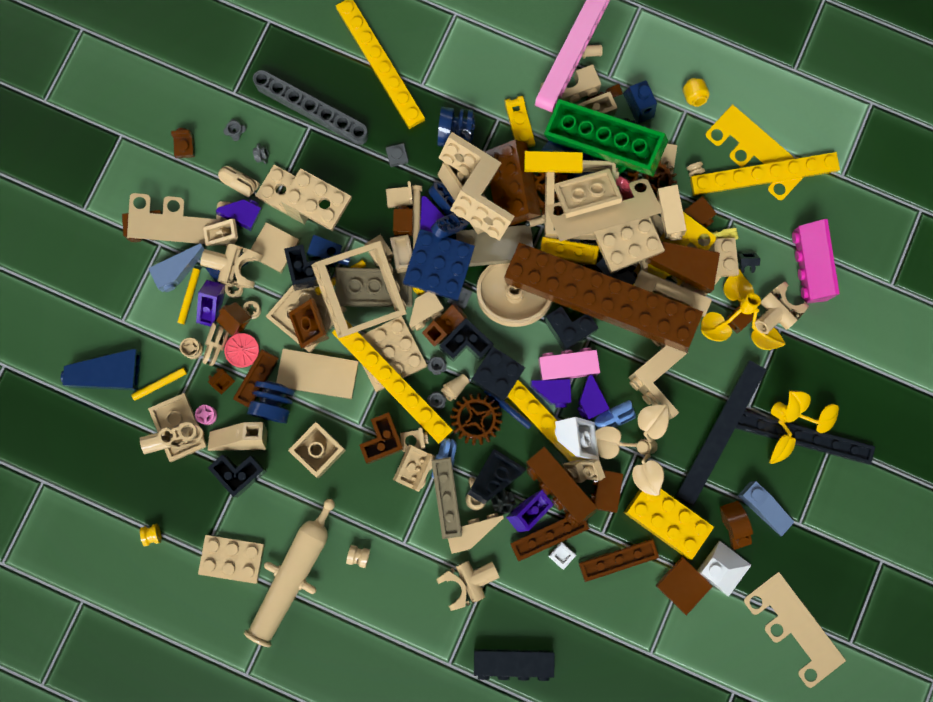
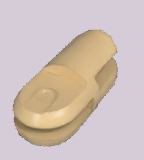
[218,166,260,198]
[202,323,229,366]

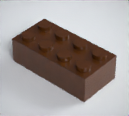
[485,140,541,226]
[526,447,597,527]

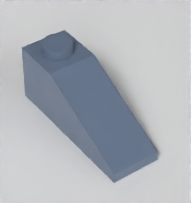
[148,243,205,292]
[738,481,794,536]

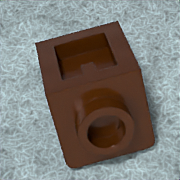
[171,128,195,159]

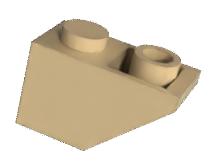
[409,292,444,331]

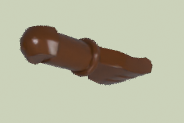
[586,84,623,101]

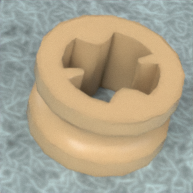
[686,162,705,177]
[225,280,243,299]
[243,301,261,319]

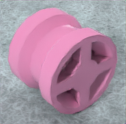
[195,405,217,425]

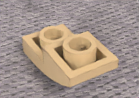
[563,459,605,483]

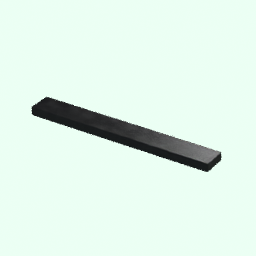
[675,360,767,506]
[735,411,875,465]

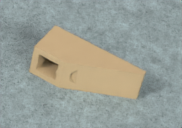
[208,422,268,451]
[448,513,504,554]

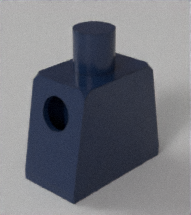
[623,80,657,124]
[306,235,351,268]

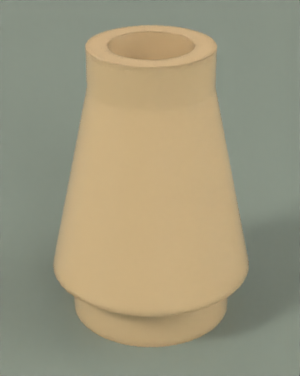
[441,374,469,401]

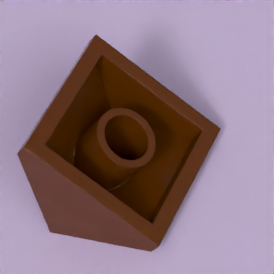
[288,298,329,349]

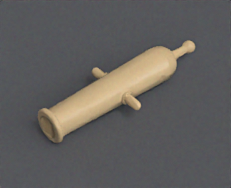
[244,499,335,647]

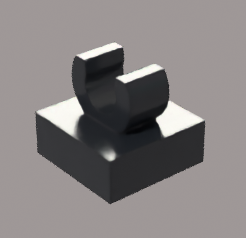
[737,253,761,273]

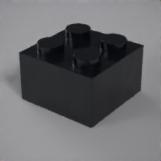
[471,346,526,402]

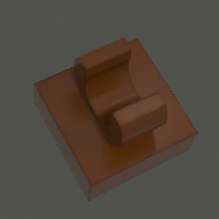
[208,368,235,395]

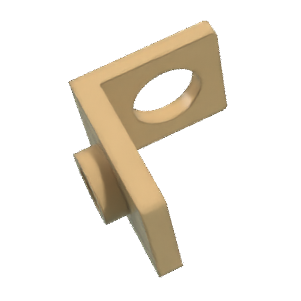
[386,181,413,208]
[400,428,429,452]

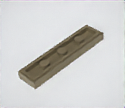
[431,457,462,539]

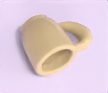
[465,477,486,510]

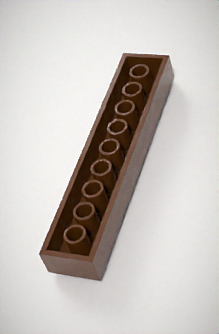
[504,242,703,353]

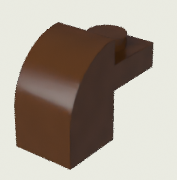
[422,304,468,347]
[720,501,753,550]

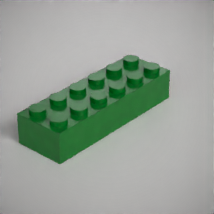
[544,99,668,176]

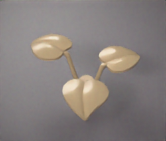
[595,404,669,496]

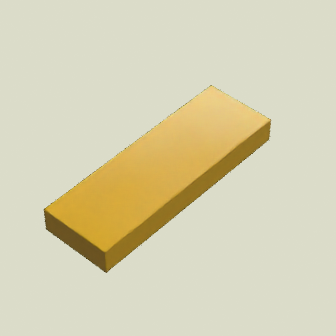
[524,151,583,173]
[540,237,599,266]

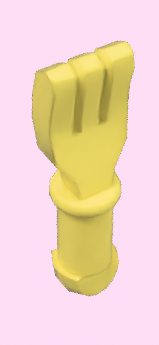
[698,228,739,240]

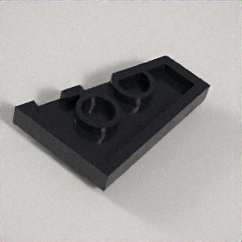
[467,449,526,504]

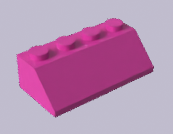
[792,219,840,303]

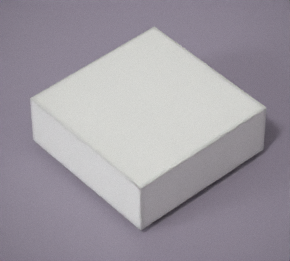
[548,542,576,570]

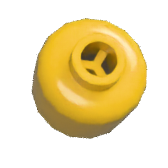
[683,78,710,107]

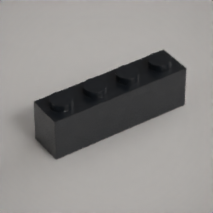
[474,649,555,681]

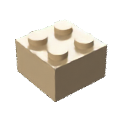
[288,422,346,478]

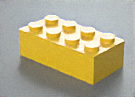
[624,489,714,560]

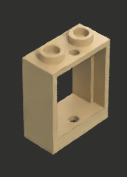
[657,185,687,241]

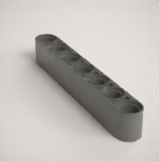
[253,70,368,145]

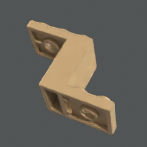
[439,132,515,241]
[255,165,352,231]
[628,339,687,420]

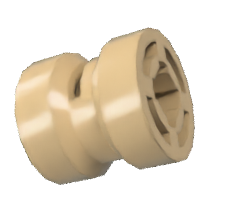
[180,338,203,359]
[346,545,370,568]

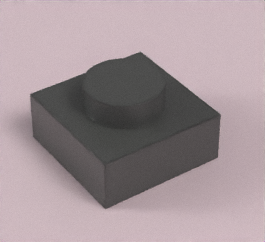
[386,143,408,167]
[447,287,472,310]

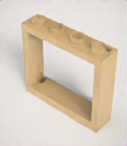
[544,160,619,240]
[311,241,407,338]

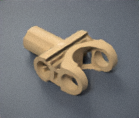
[200,244,263,288]
[755,282,809,334]
[140,422,204,454]
[436,561,500,611]

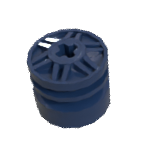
[438,107,475,147]
[247,381,295,424]

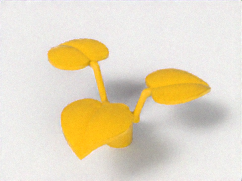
[701,270,785,350]
[769,391,839,464]

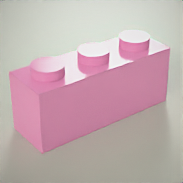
[538,348,600,380]

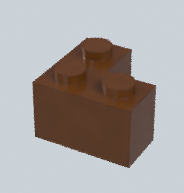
[359,412,404,464]

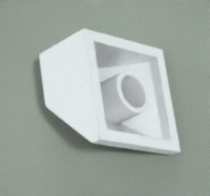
[555,417,599,459]
[697,541,751,597]

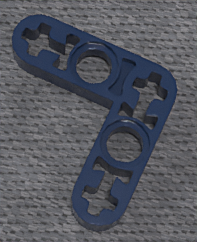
[428,182,470,238]

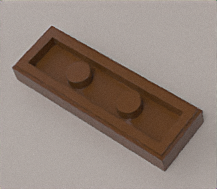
[233,349,279,407]

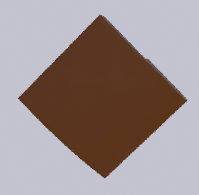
[655,557,713,616]

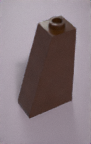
[645,241,720,293]

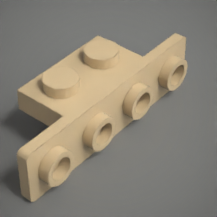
[634,270,712,317]

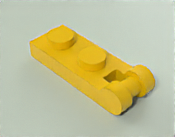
[504,96,535,147]

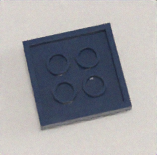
[403,229,475,301]

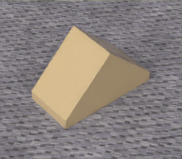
[203,219,238,246]

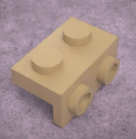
[393,445,435,492]

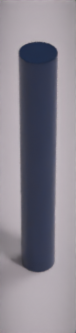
[484,391,533,429]

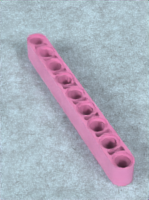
[535,0,610,113]

